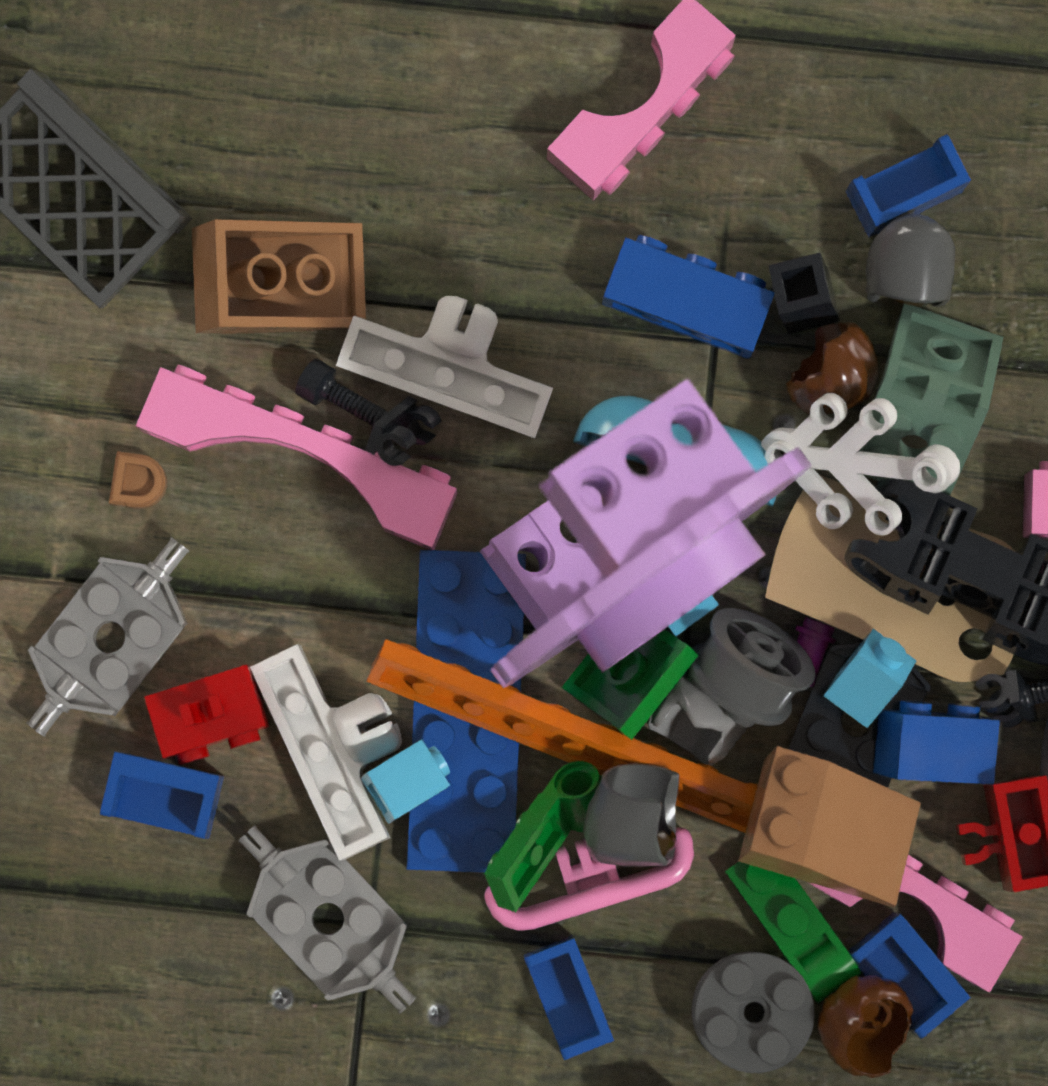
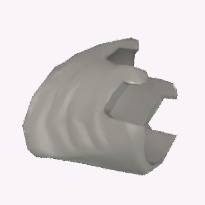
[648,671,748,766]

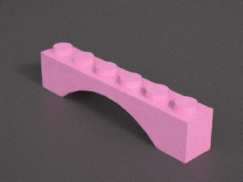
[136,365,457,550]

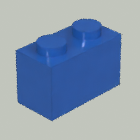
[873,700,1000,784]

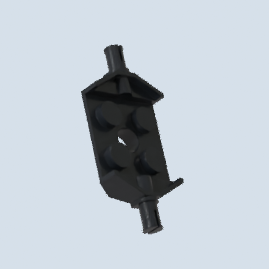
[788,643,931,788]

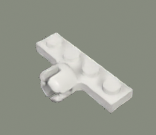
[336,296,553,438]
[250,644,402,861]

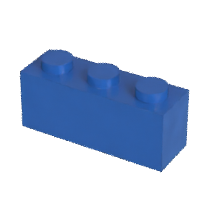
[602,235,774,359]

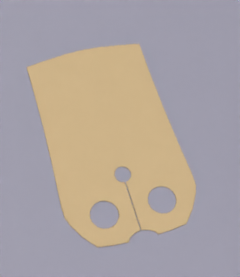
[765,475,1036,682]

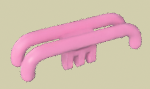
[484,827,694,931]

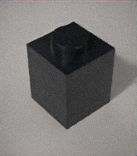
[768,252,840,334]

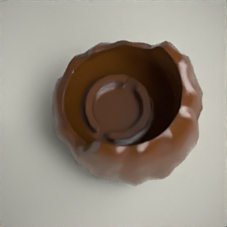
[786,322,880,415]
[817,975,914,1078]

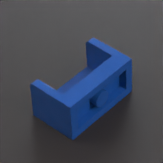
[845,134,971,238]
[100,752,224,839]
[848,912,971,1039]
[524,936,614,1060]

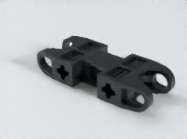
[844,479,1048,666]

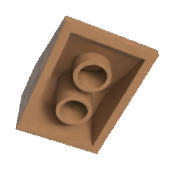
[192,219,366,334]
[738,746,921,907]

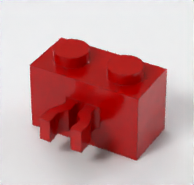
[144,664,270,766]
[955,775,1048,892]

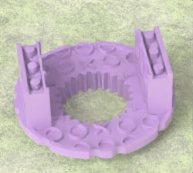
[480,379,812,688]

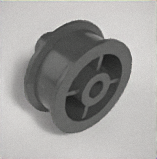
[687,608,815,727]
[692,952,814,1073]

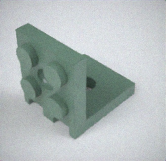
[859,304,1004,496]

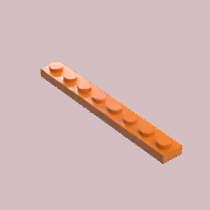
[366,639,757,833]

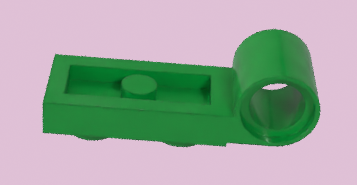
[484,761,601,913]
[725,862,862,1004]

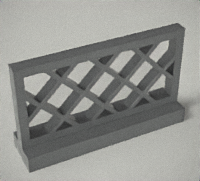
[0,69,193,309]

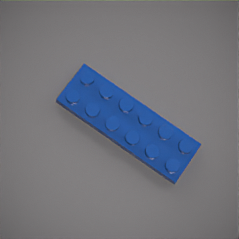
[407,550,526,873]

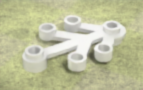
[761,393,960,536]

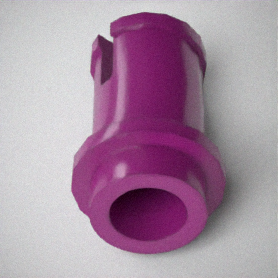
[795,617,837,688]

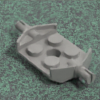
[26,537,189,737]
[238,825,416,1014]

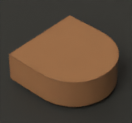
[109,451,167,509]

